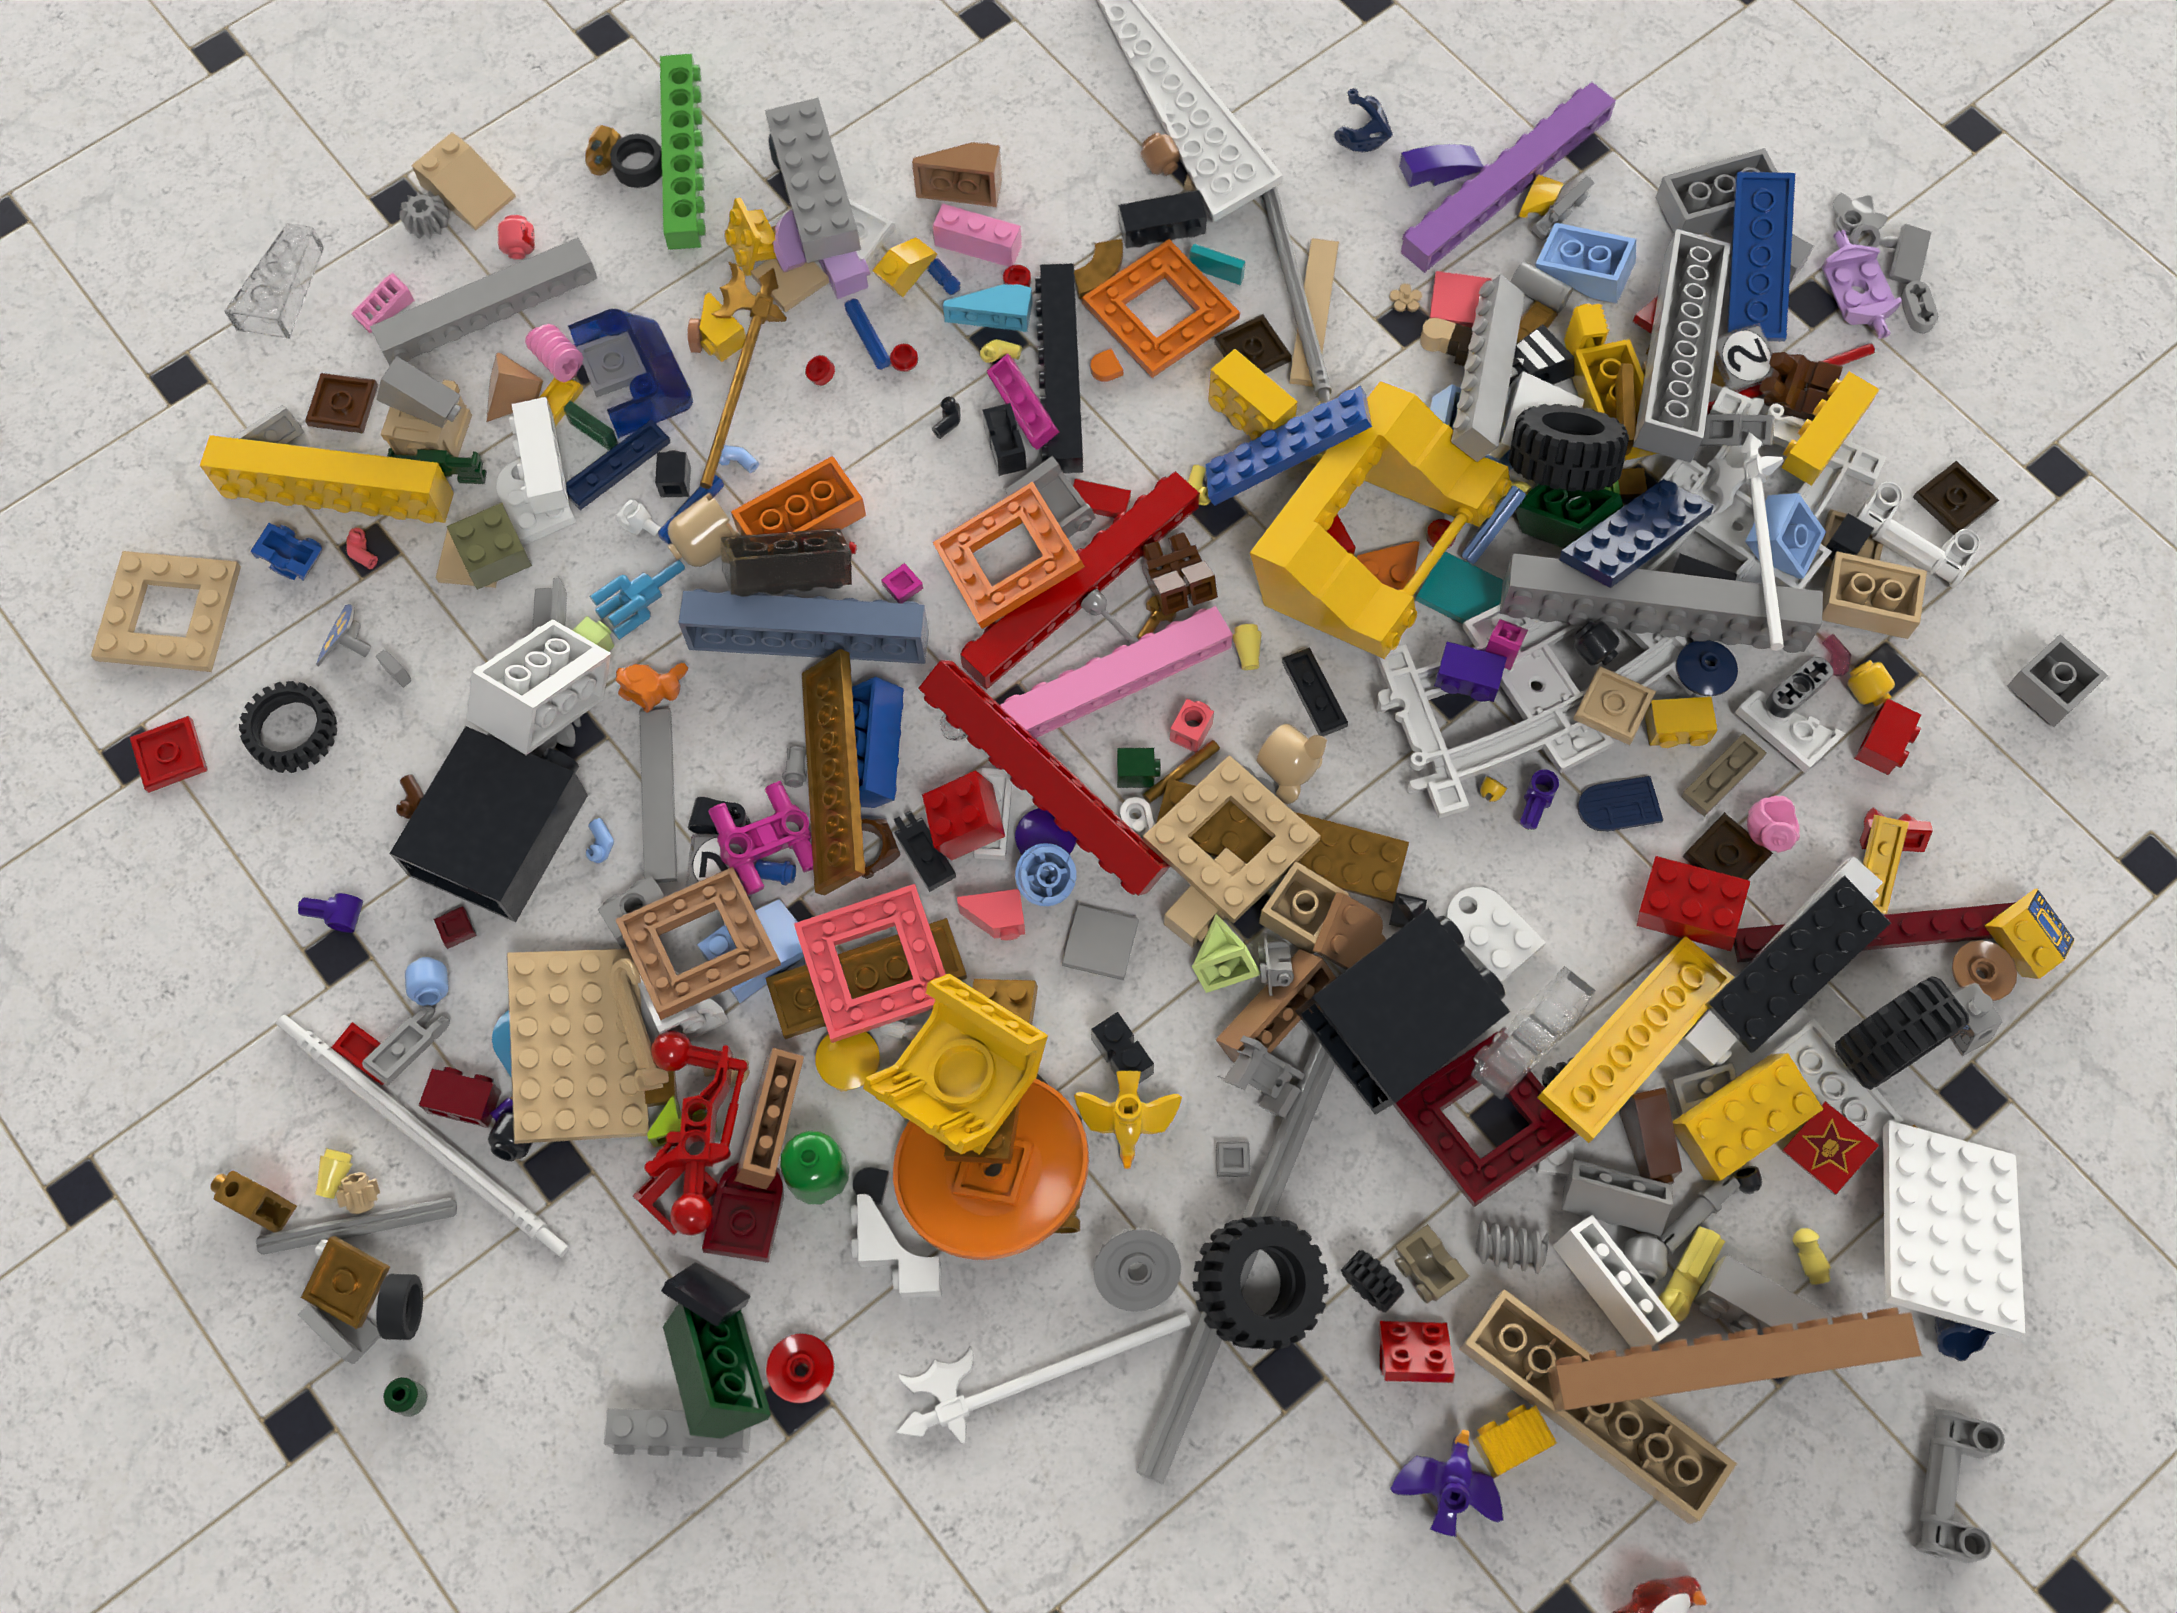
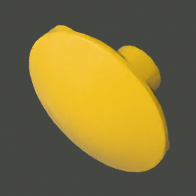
[815,1032,880,1091]

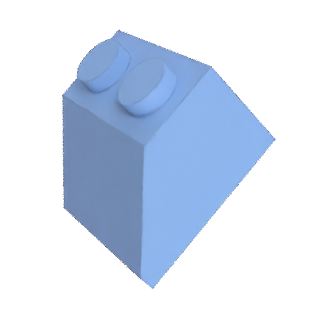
[1745,493,1826,579]

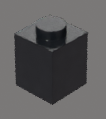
[655,450,691,498]
[1826,513,1874,561]

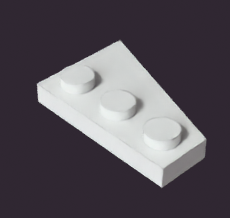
[1735,690,1846,773]

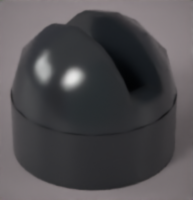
[1733,1166,1762,1194]

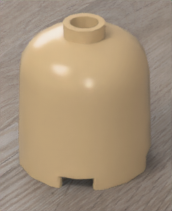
[667,493,743,567]

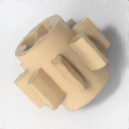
[335,1172,380,1214]

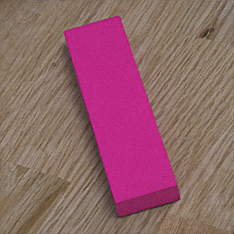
[986,354,1059,450]

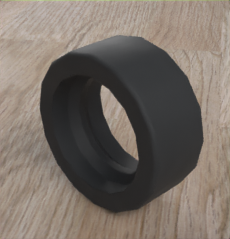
[610,133,662,188]
[376,1274,423,1340]

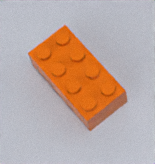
[731,456,866,572]

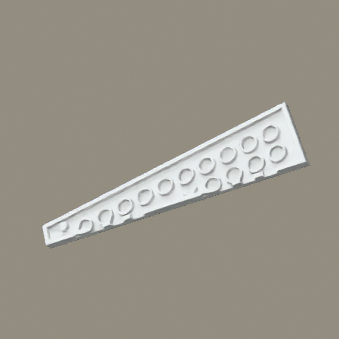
[1097,0,1283,222]

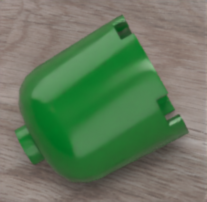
[780,1131,850,1205]

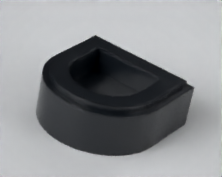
[853,1167,890,1205]

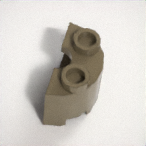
[1394,1224,1470,1304]

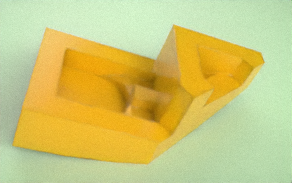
[1519,174,1564,218]

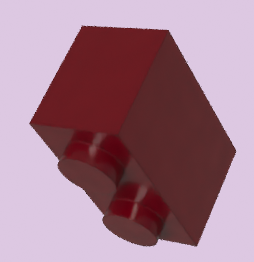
[419,1067,502,1128]

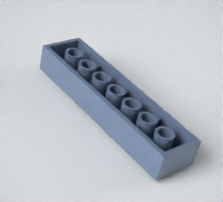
[678,589,929,664]

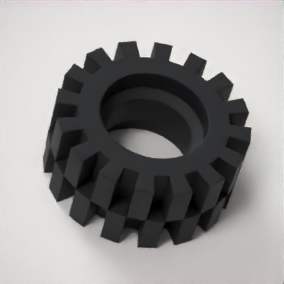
[1341,1250,1404,1313]

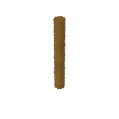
[1143,740,1220,804]

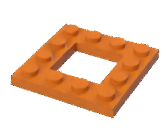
[1082,239,1240,378]
[932,481,1085,629]

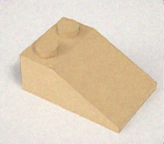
[411,132,516,230]

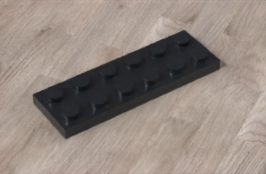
[1705,876,1891,1053]

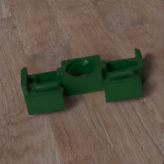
[387,448,487,484]

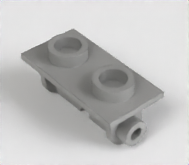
[1258,933,1294,996]

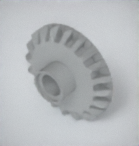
[1093,1227,1181,1311]

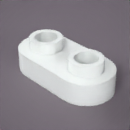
[1120,797,1154,839]

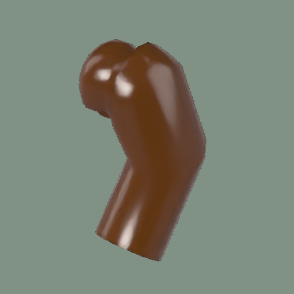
[396,774,424,819]

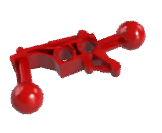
[644,1031,748,1236]

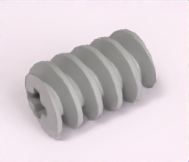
[1476,1221,1549,1274]

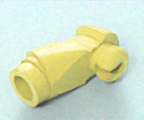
[1793,1228,1831,1285]

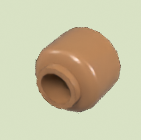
[1141,132,1180,176]

